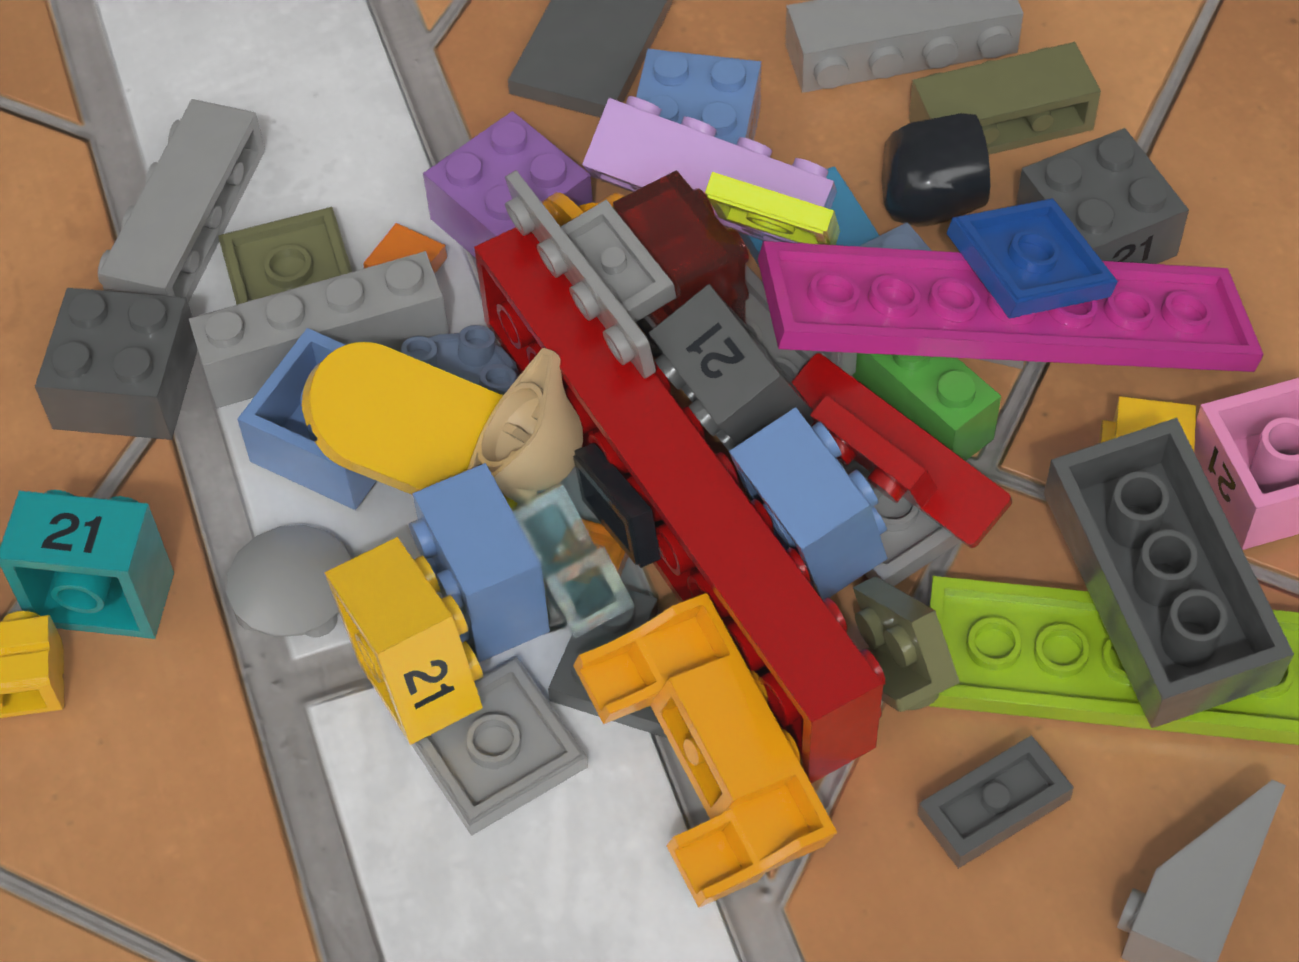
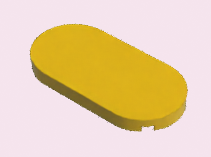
[302,342,520,510]

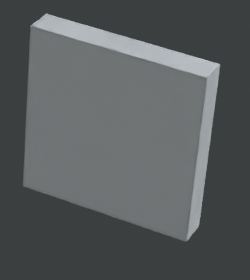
[412,657,588,836]

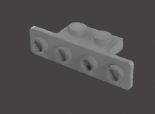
[505,170,677,379]

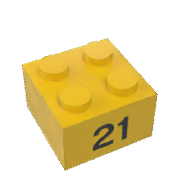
[324,537,483,745]

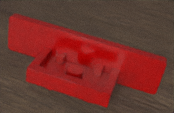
[792,353,1012,548]

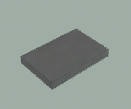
[508,0,672,118]

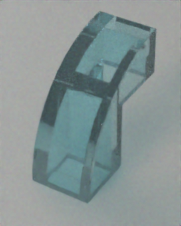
[511,484,635,638]

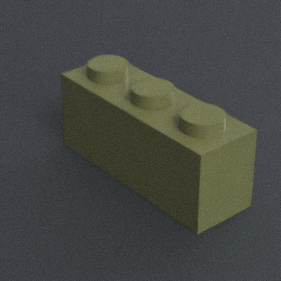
[909,42,1101,155]

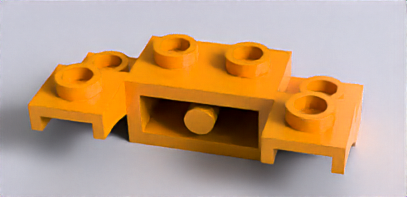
[573,593,837,908]

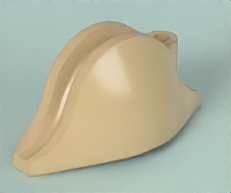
[468,348,583,506]

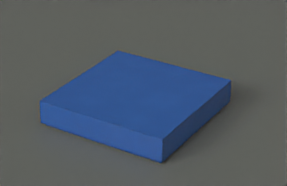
[946,198,1118,319]

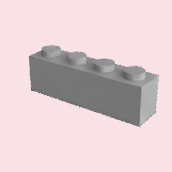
[785,0,1023,93]
[98,99,265,303]
[189,251,449,409]

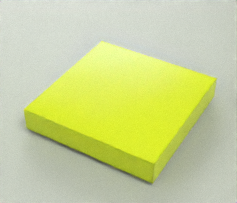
[705,172,840,245]

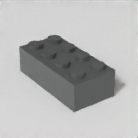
[1044,418,1294,729]

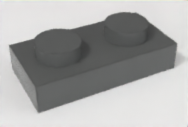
[917,735,1074,869]

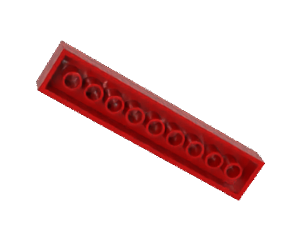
[474,227,886,784]

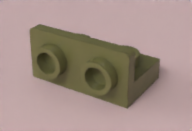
[853,576,960,712]

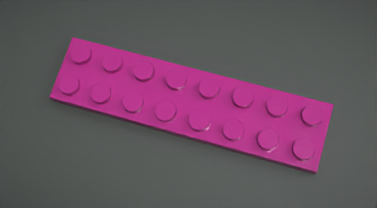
[758,241,1264,372]

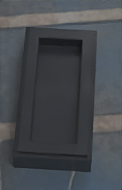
[573,443,661,568]

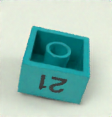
[0,490,174,639]

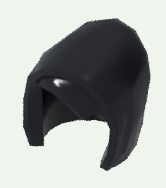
[882,113,990,227]

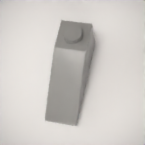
[1117,780,1286,962]

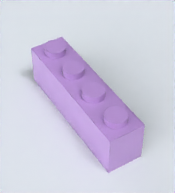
[582,96,837,243]

